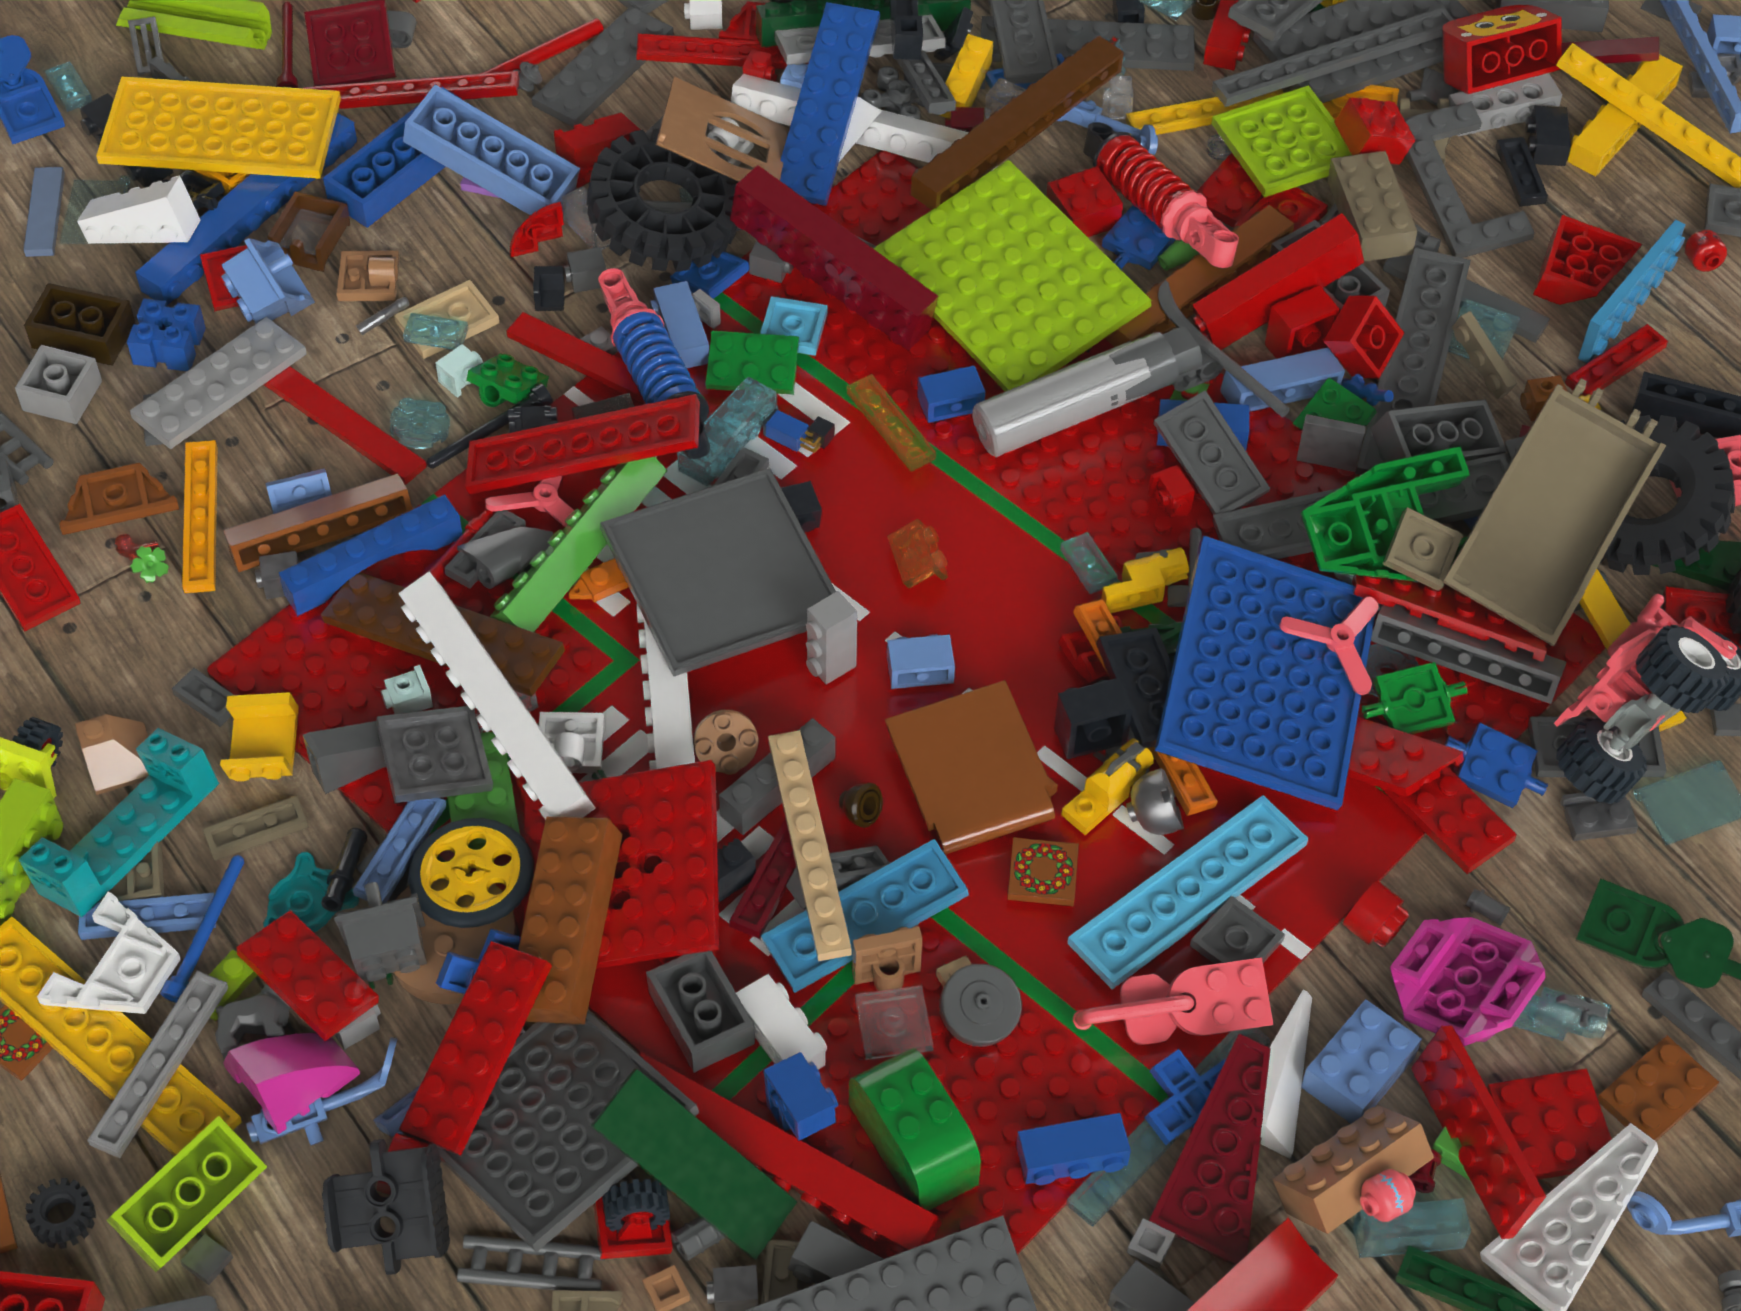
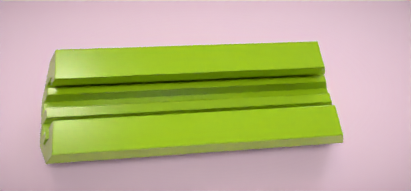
[116,0,272,50]

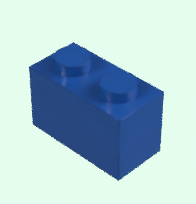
[918,366,985,423]

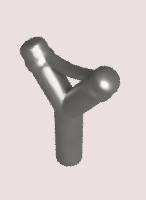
[356,297,409,335]

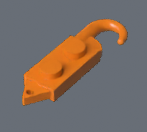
[569,558,629,603]

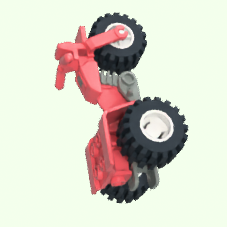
[1554,594,1741,804]

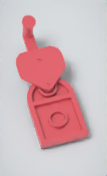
[1073,957,1274,1045]

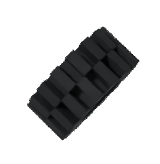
[25,1178,96,1249]

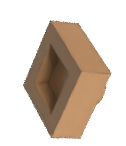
[642,1265,690,1311]

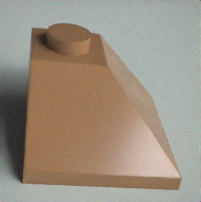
[75,714,149,795]

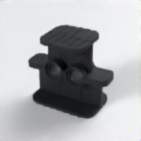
[322,1139,450,1275]

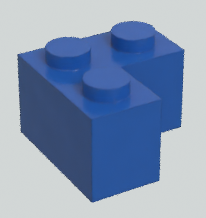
[764,1052,838,1141]

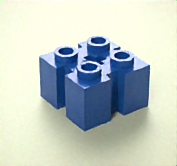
[127,298,206,371]

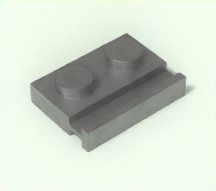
[1560,793,1639,841]

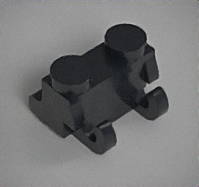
[508,405,558,433]

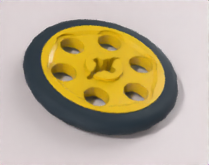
[408,818,534,928]

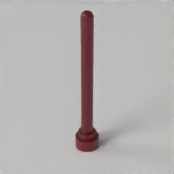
[276,2,298,88]

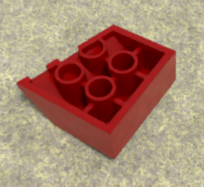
[1533,215,1642,305]

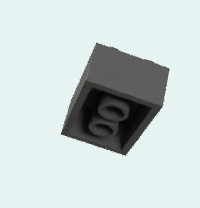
[646,951,755,1073]

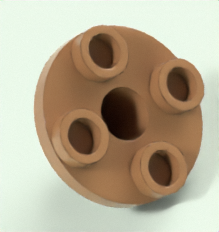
[693,710,759,775]

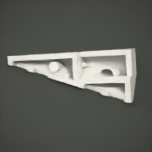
[1261,989,1312,1159]

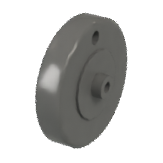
[939,964,1022,1047]

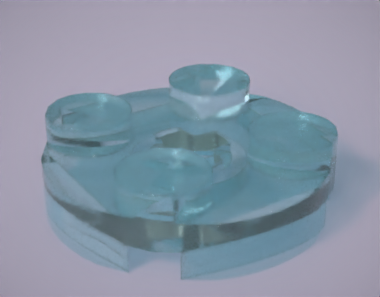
[390,398,450,449]

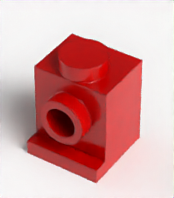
[742,49,777,82]
[1148,465,1195,517]

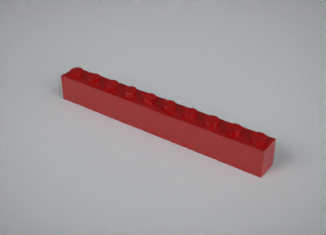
[639,1052,942,1254]

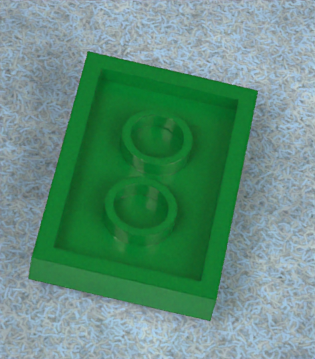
[706,331,800,395]

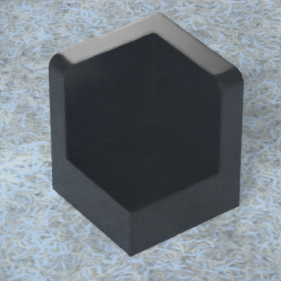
[533,266,565,311]

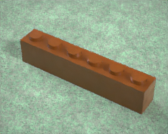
[223,474,413,572]

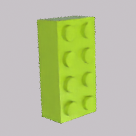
[0,778,64,926]
[106,1116,267,1272]

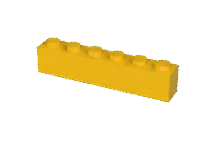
[1567,54,1683,177]

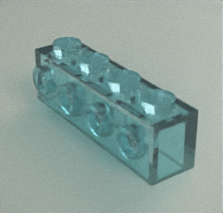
[677,376,778,487]

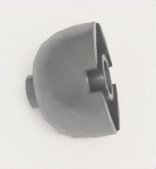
[1126,768,1184,835]

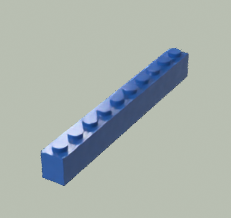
[135,113,357,305]

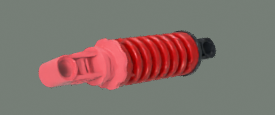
[1083,122,1239,268]

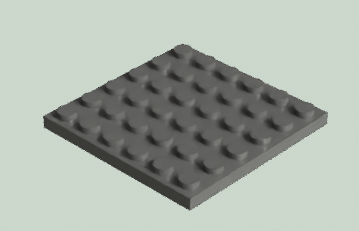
[419,1011,700,1253]

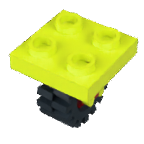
[0,717,63,799]

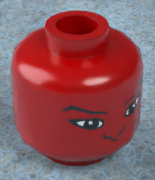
[1685,230,1727,272]

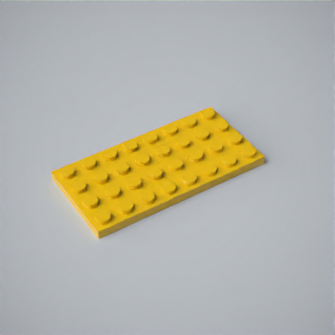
[96,76,341,179]

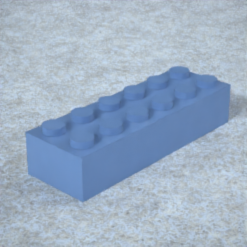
[403,85,580,215]

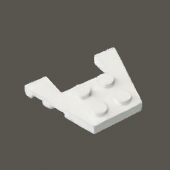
[37,892,181,1014]

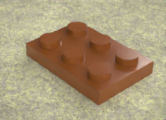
[1598,1035,1719,1141]

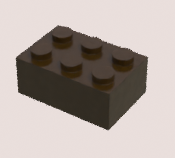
[24,283,136,366]

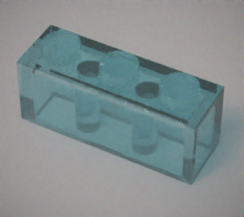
[1353,1198,1471,1258]

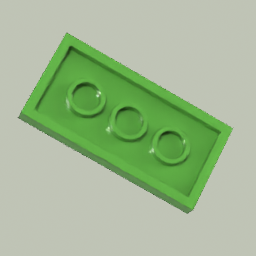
[447,731,520,850]

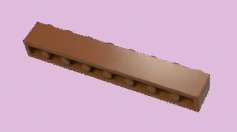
[1106,205,1294,347]

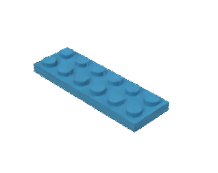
[1578,219,1686,363]
[761,839,969,993]

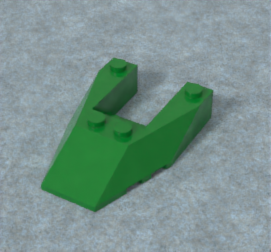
[1301,446,1470,581]

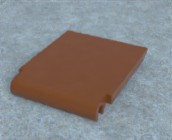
[885,680,1055,855]

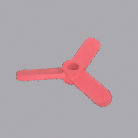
[486,476,574,527]
[1279,597,1378,695]

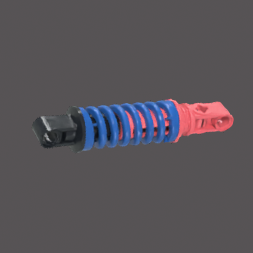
[598,268,711,459]

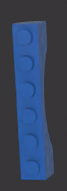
[279,495,462,616]

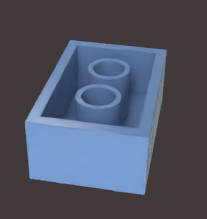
[1301,999,1422,1124]

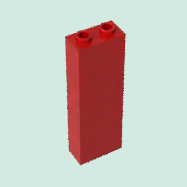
[1192,213,1365,350]

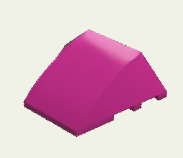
[223,1033,360,1135]

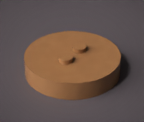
[392,873,519,1004]

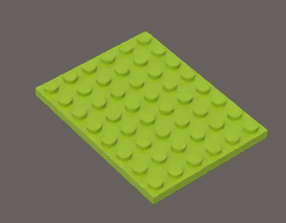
[873,160,1151,392]

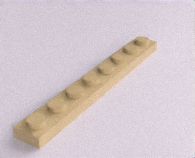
[768,730,852,961]

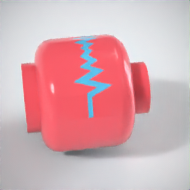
[1360,1169,1416,1222]

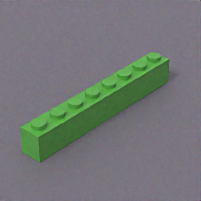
[490,457,668,632]

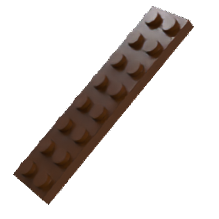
[321,572,565,697]

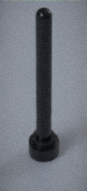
[426,383,553,469]

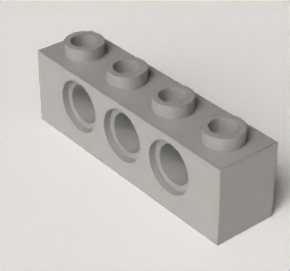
[1448,73,1563,137]

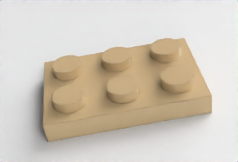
[394,280,500,359]

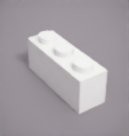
[736,974,827,1069]

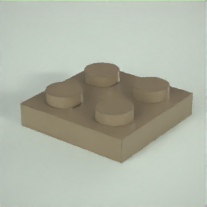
[1383,507,1463,591]

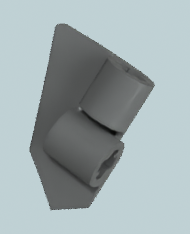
[457,526,553,589]

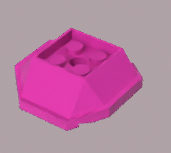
[1390,917,1546,1046]

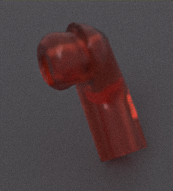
[115,534,159,561]

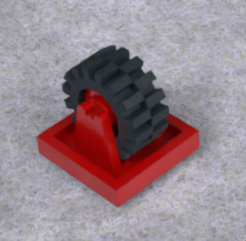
[594,1179,673,1259]

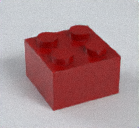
[1334,97,1416,165]
[1046,166,1123,237]
[1265,285,1340,359]
[1323,296,1404,379]

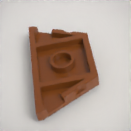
[59,463,179,535]

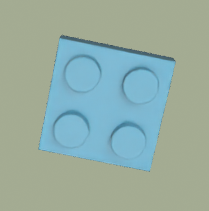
[760,296,828,356]

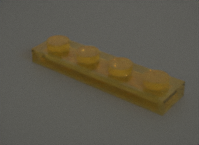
[847,374,936,472]

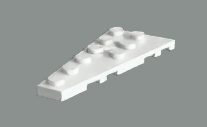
[1480,1123,1658,1311]

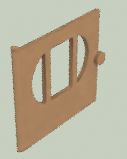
[656,77,789,181]

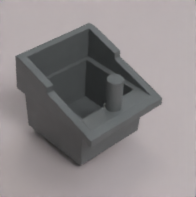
[334,882,427,982]

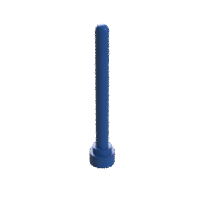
[160,855,244,1003]

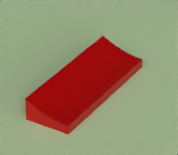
[1187,1217,1338,1311]

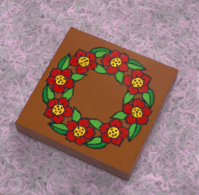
[1008,837,1079,906]
[0,1005,53,1081]

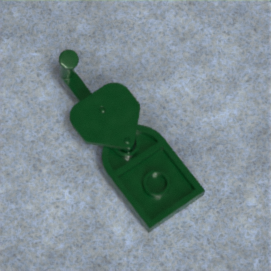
[1575,878,1741,989]

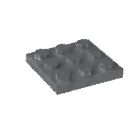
[376,706,493,803]

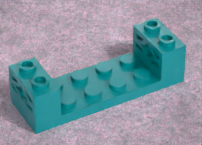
[18,728,219,917]

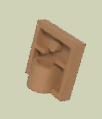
[337,251,400,301]
[852,927,922,994]

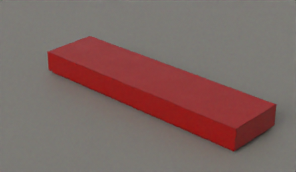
[1565,324,1668,396]

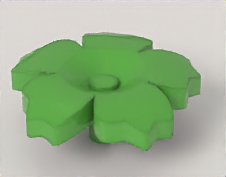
[130,546,169,583]

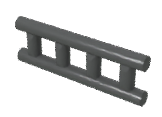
[0,411,54,485]
[457,1234,605,1291]

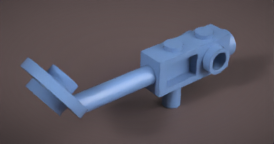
[1057,100,1158,155]
[1627,1191,1741,1237]

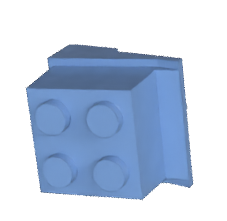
[221,238,315,324]

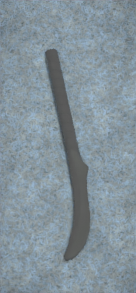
[1158,280,1290,417]

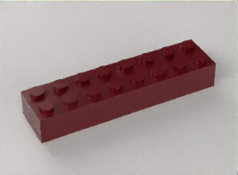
[730,165,939,351]

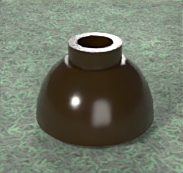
[839,782,883,828]

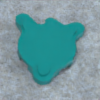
[263,852,360,932]

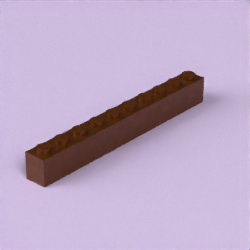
[911,35,1124,210]

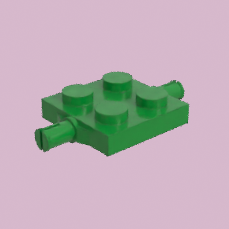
[1362,662,1467,734]

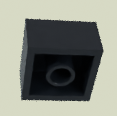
[1054,678,1132,760]

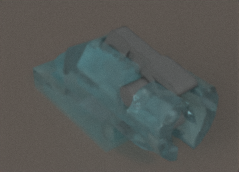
[1513,986,1612,1041]

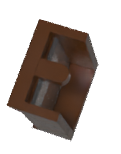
[267,191,350,272]

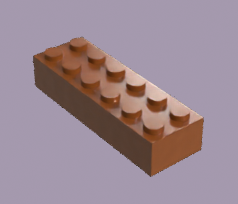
[518,817,623,1025]

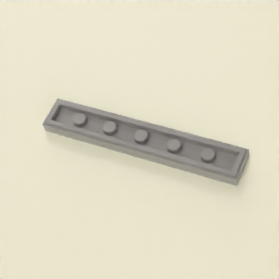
[87,970,228,1158]

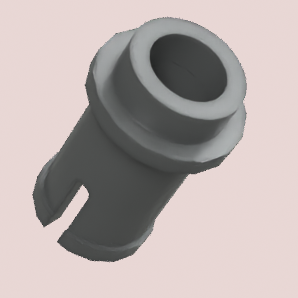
[1465,889,1511,926]

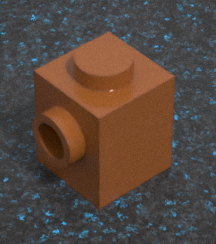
[1520,375,1568,421]

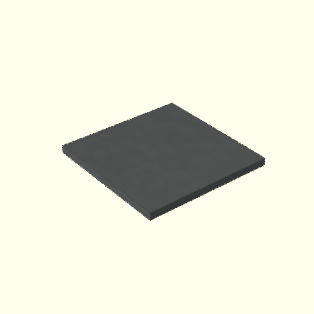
[600,468,836,677]

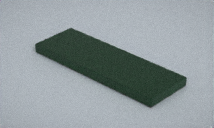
[591,1069,797,1260]

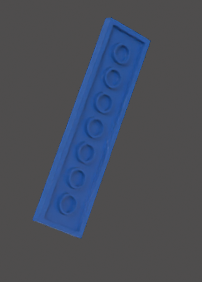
[780,2,880,206]

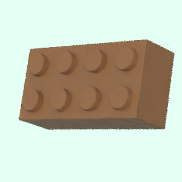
[1272,1105,1434,1234]

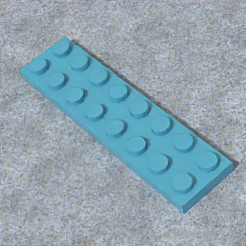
[1067,795,1308,989]

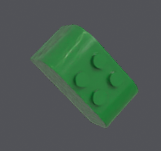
[849,1048,981,1211]

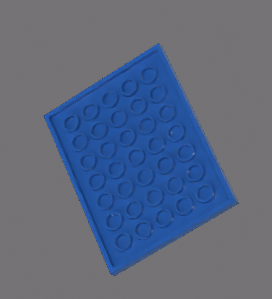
[1155,535,1375,810]

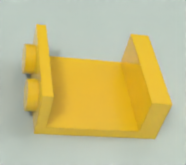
[220,692,299,781]

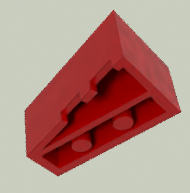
[554,112,641,189]

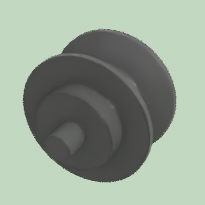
[514,62,542,92]

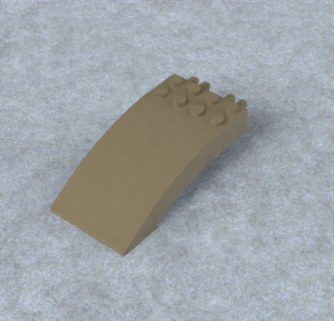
[1443,378,1666,646]

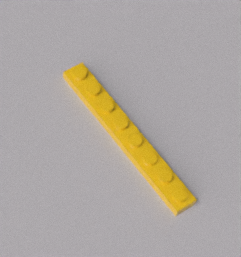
[1556,43,1741,188]

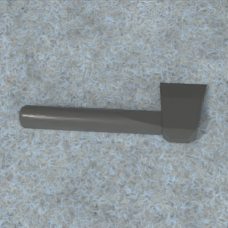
[1168,528,1202,607]

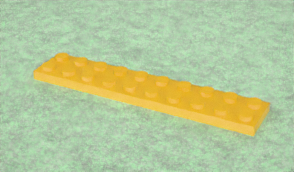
[0,916,242,1156]

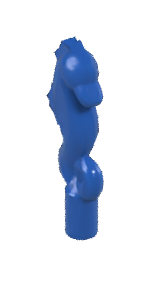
[1341,374,1394,406]

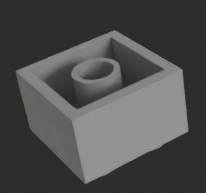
[15,345,102,424]

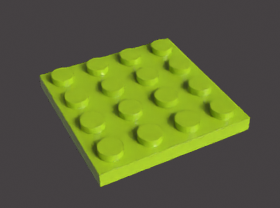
[1211,85,1352,198]

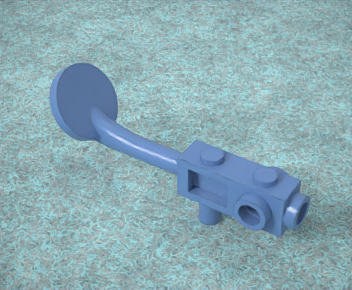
[245,1037,397,1146]

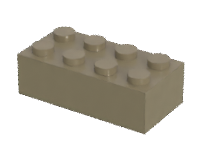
[1327,151,1417,261]

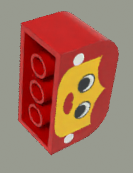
[1442,5,1562,94]

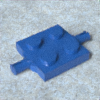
[1102,205,1175,270]
[1444,723,1548,808]

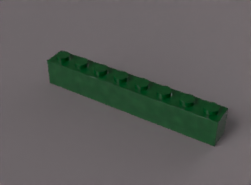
[756,0,971,47]

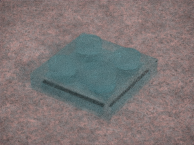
[1448,299,1520,360]

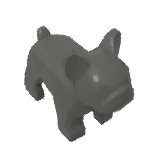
[215,983,291,1059]

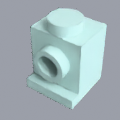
[435,344,483,398]
[381,665,433,714]

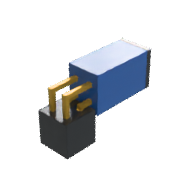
[763,409,835,453]

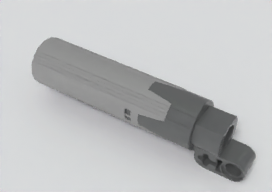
[972,326,1223,457]

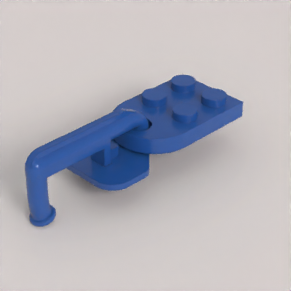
[0,35,65,145]

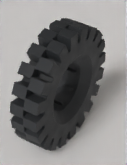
[586,128,738,272]
[1599,415,1736,575]

